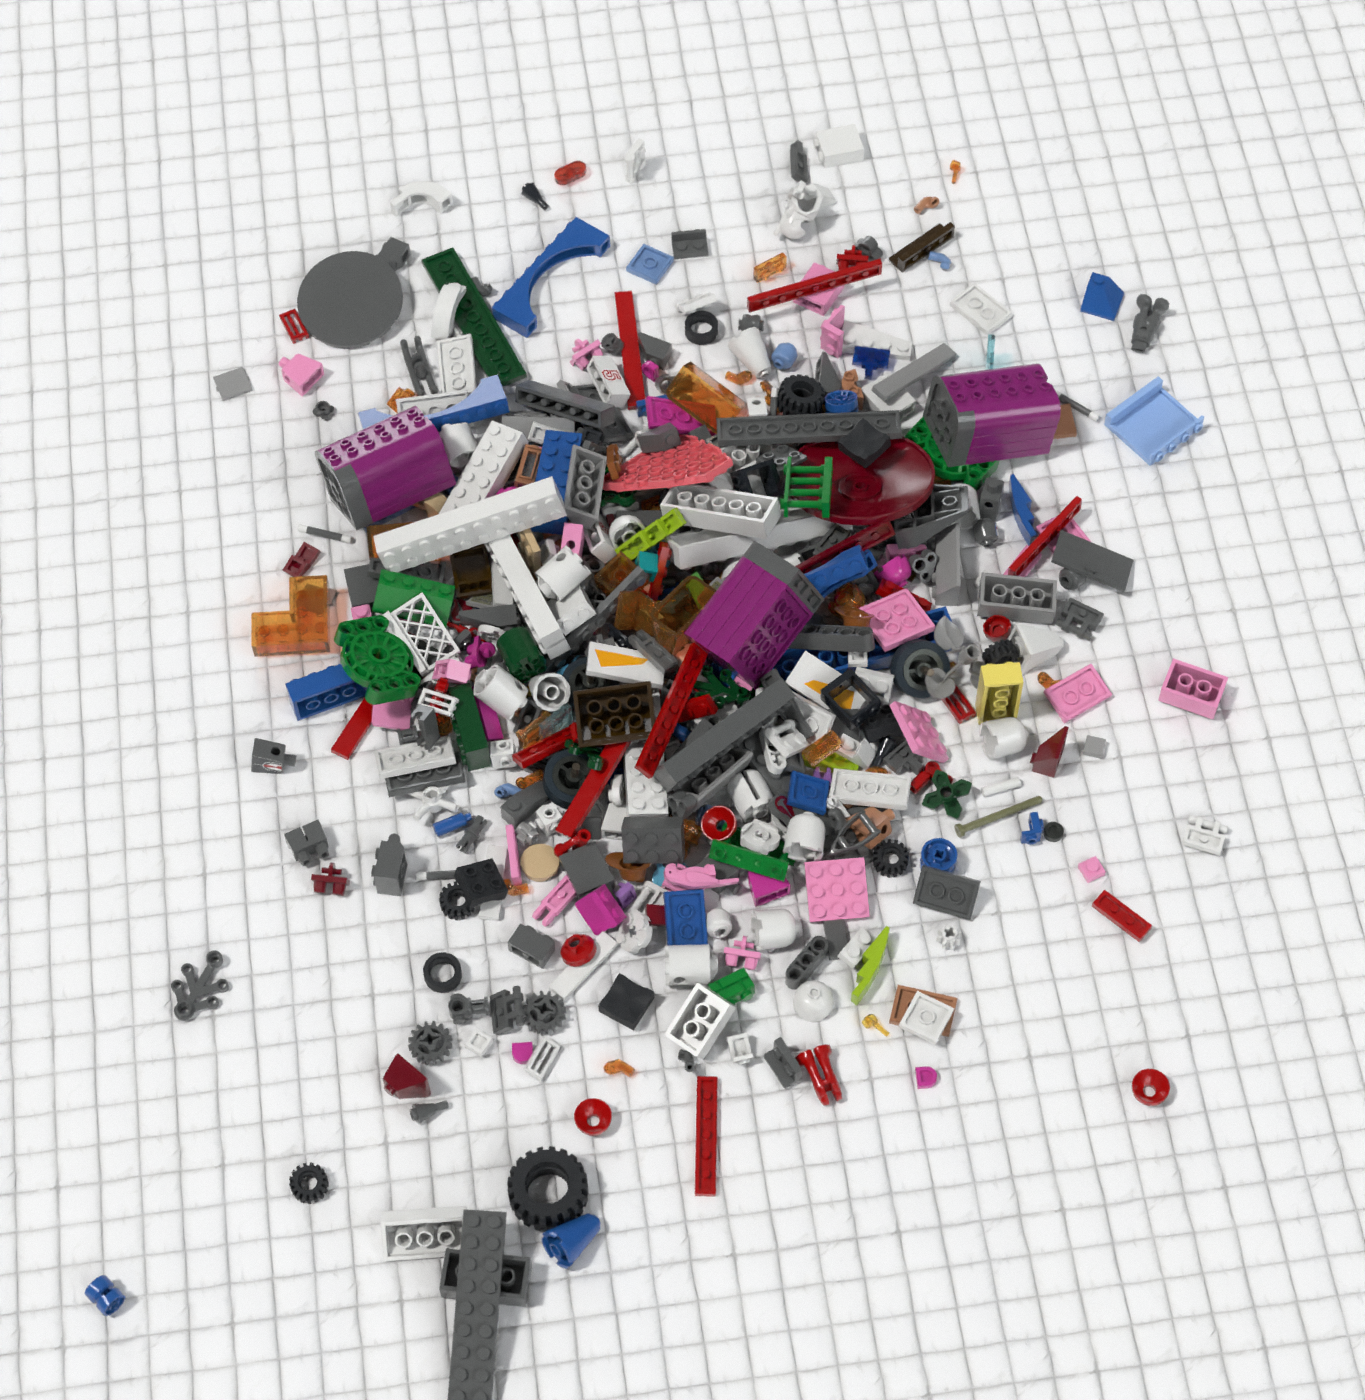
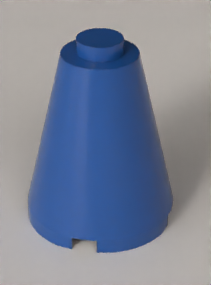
[541,1213,601,1269]

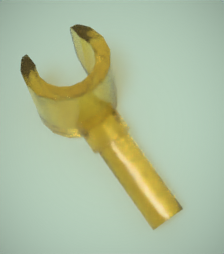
[862,1014,889,1037]

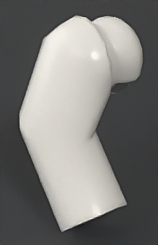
[826,796,850,819]

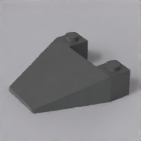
[894,484,969,550]

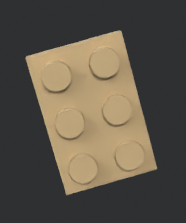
[517,528,541,582]

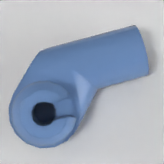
[929,251,951,270]
[494,783,523,798]

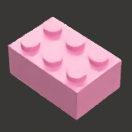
[1158,658,1228,719]

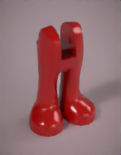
[795,1044,842,1106]

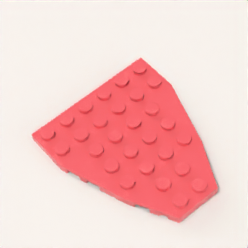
[602,434,733,492]

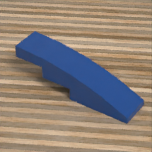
[1009,474,1037,546]

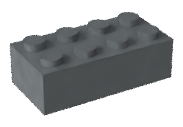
[439,1248,532,1307]

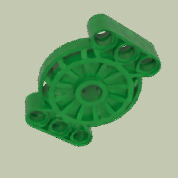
[905,417,1000,491]
[334,615,421,705]

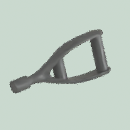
[819,810,881,861]

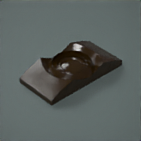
[450,544,492,600]

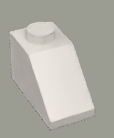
[798,183,836,212]

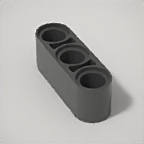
[785,936,828,990]

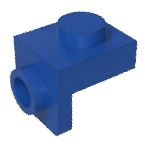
[1020,812,1044,844]

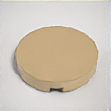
[520,844,560,882]

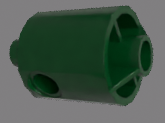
[496,627,547,684]

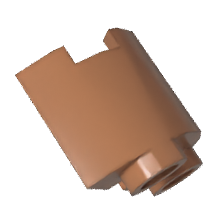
[841,369,864,410]

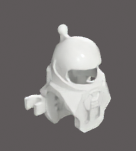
[773,180,823,239]

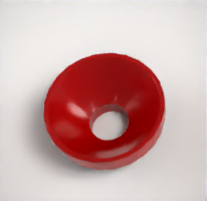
[701,806,737,841]
[560,934,597,967]
[1132,1069,1170,1106]
[574,1098,612,1136]

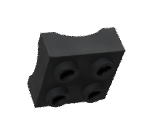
[838,418,891,468]
[859,704,904,743]
[454,858,508,909]
[598,973,654,1030]

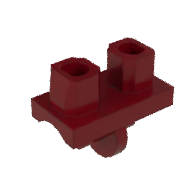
[311,862,350,896]

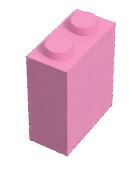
[793,262,845,316]

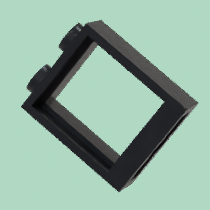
[730,459,784,497]
[820,668,880,731]

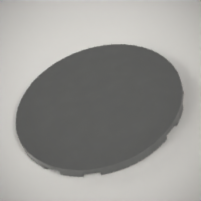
[297,251,403,349]

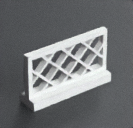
[383,593,461,678]

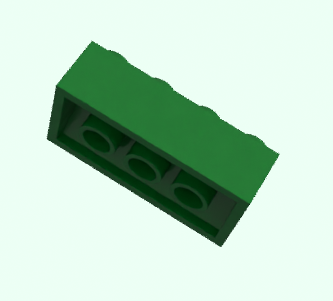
[372,569,455,628]

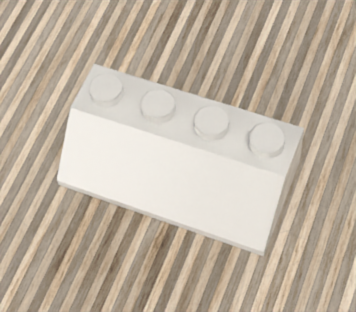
[380,1206,467,1261]

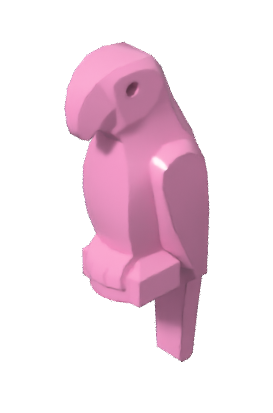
[663,863,739,890]

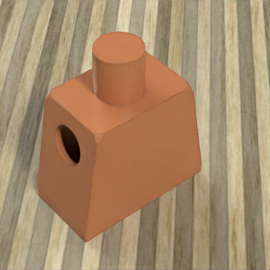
[846,807,895,850]

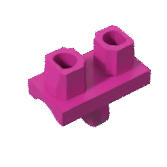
[464,635,496,669]

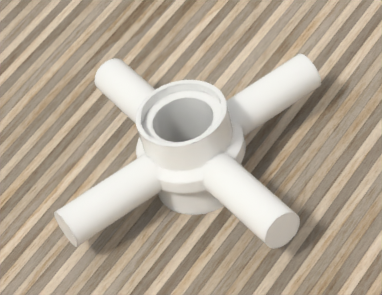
[408,785,459,821]

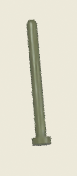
[954,796,1043,838]

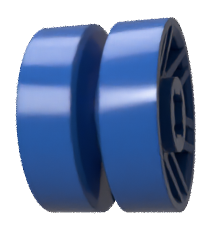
[824,390,859,413]
[920,838,957,873]

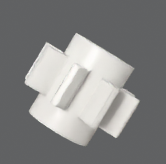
[936,924,961,950]

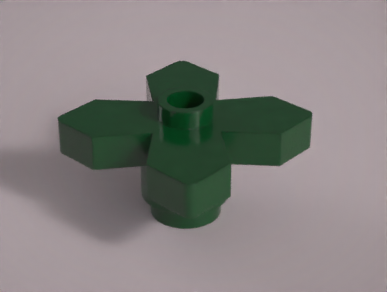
[922,769,972,820]

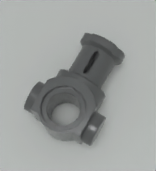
[448,994,489,1025]

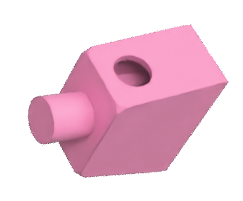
[279,354,324,397]
[561,522,585,558]

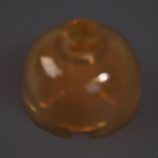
[828,583,866,620]

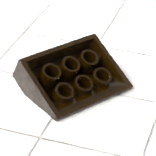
[573,681,656,748]

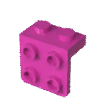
[575,884,627,935]

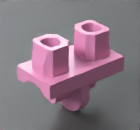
[570,339,604,370]
[724,936,761,970]

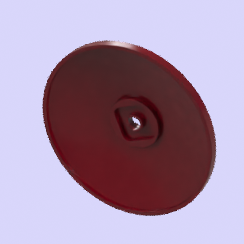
[790,436,935,525]

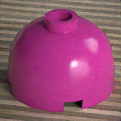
[874,554,912,587]

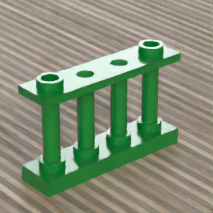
[780,457,833,518]
[709,823,796,881]

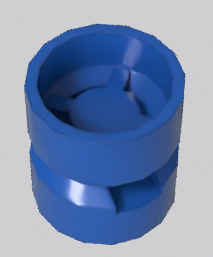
[84,1275,126,1316]

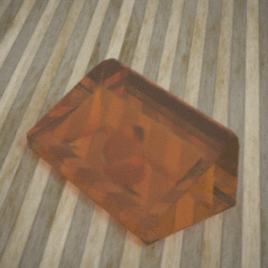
[802,730,844,767]

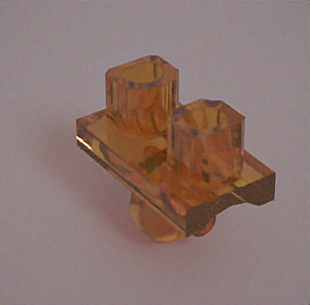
[671,814,703,847]

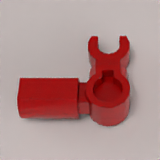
[429,677,449,717]
[910,761,954,794]

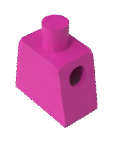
[747,870,790,907]

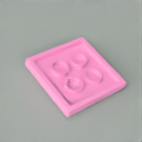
[858,588,935,652]
[889,701,949,763]
[804,857,870,922]

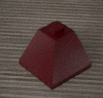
[1030,726,1069,778]
[382,1053,431,1099]

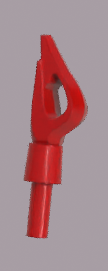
[447,622,486,642]

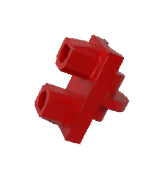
[836,245,869,270]

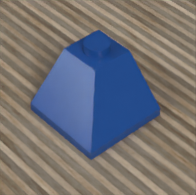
[1080,272,1124,321]

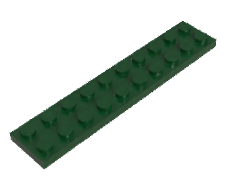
[421,247,527,387]

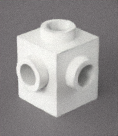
[490,739,520,769]
[535,802,564,837]

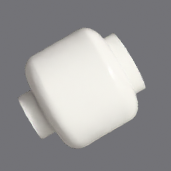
[706,908,732,939]

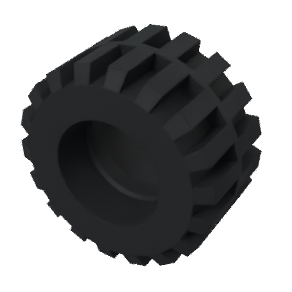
[777,374,825,415]

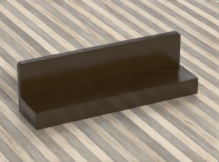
[889,222,955,272]

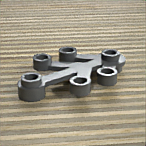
[171,950,229,1021]

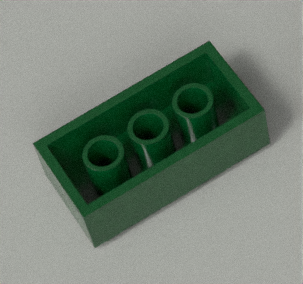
[446,682,491,772]

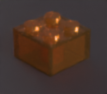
[594,551,648,603]

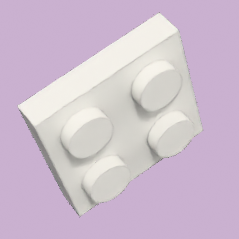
[899,991,954,1045]

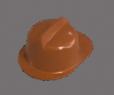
[834,606,875,627]
[605,852,651,883]

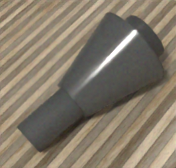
[410,1100,449,1124]

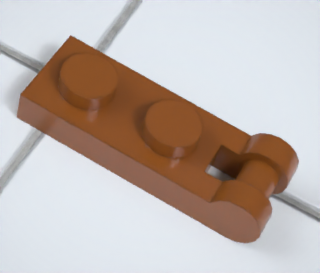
[607,444,623,480]

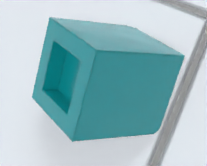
[635,551,658,582]

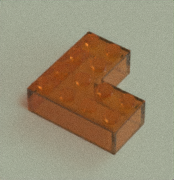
[251,575,330,657]

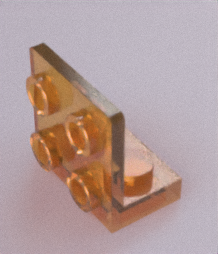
[614,591,659,637]

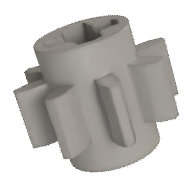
[515,821,540,846]

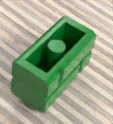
[708,967,755,1005]

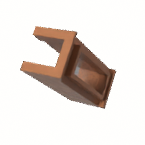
[514,444,542,487]

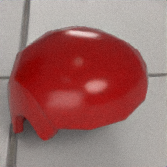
[983,615,1012,642]

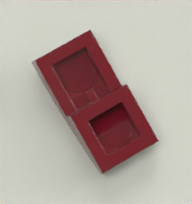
[282,542,321,579]

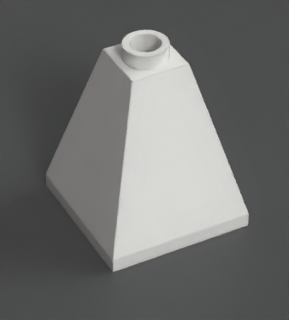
[1008,623,1064,675]

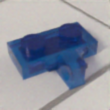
[852,346,890,380]

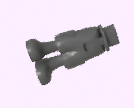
[1131,294,1169,353]

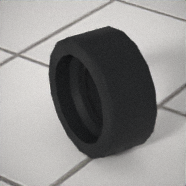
[685,311,718,345]
[423,952,462,993]

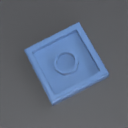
[626,244,674,285]

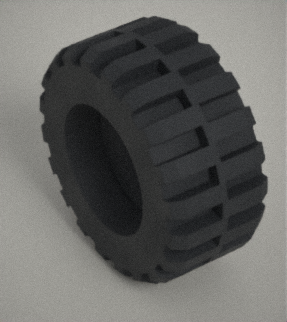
[507,1146,589,1231]

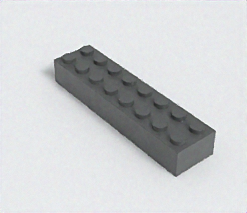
[654,677,796,793]

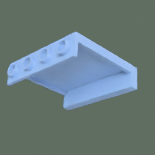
[1104,376,1204,466]

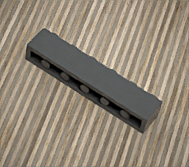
[515,380,615,429]

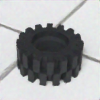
[982,639,1019,664]
[873,839,909,878]
[439,881,475,920]
[289,1162,329,1204]

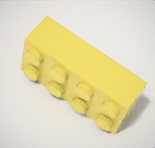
[975,662,1024,725]

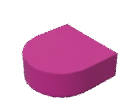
[642,360,659,382]
[512,1042,533,1064]
[915,1066,937,1089]

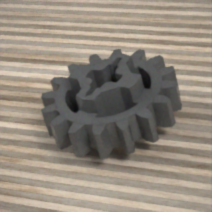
[523,991,566,1035]
[408,1021,453,1065]

